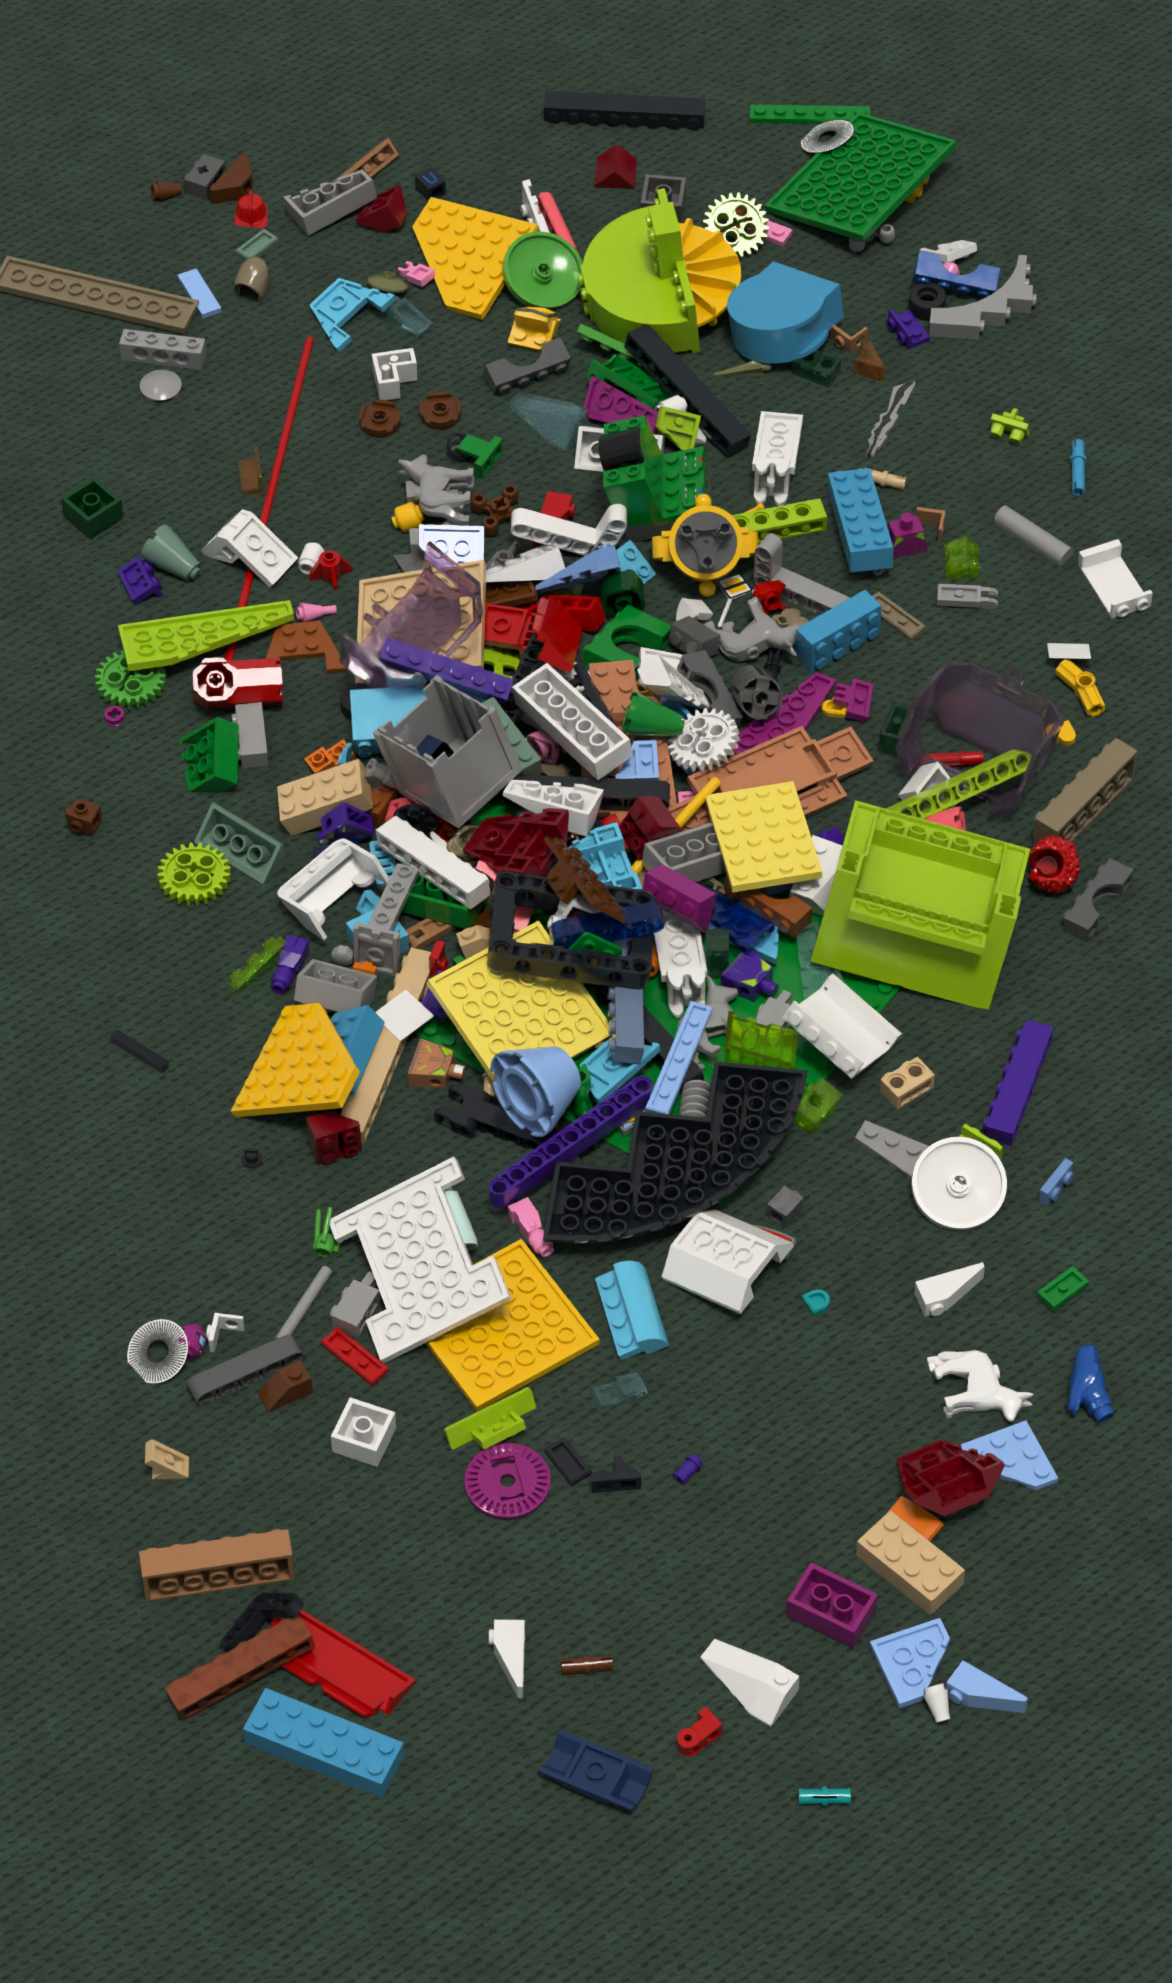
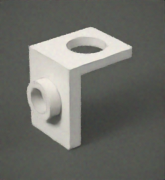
[206,1313,245,1352]

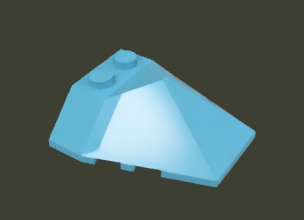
[544,822,643,890]

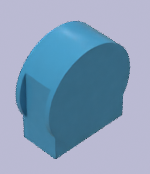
[727,261,844,363]

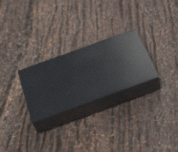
[544,1437,592,1486]

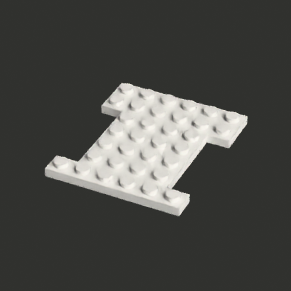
[330,1157,512,1363]

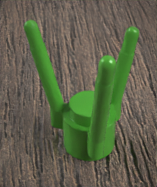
[312,1207,343,1257]

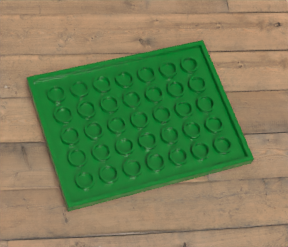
[764,112,957,242]

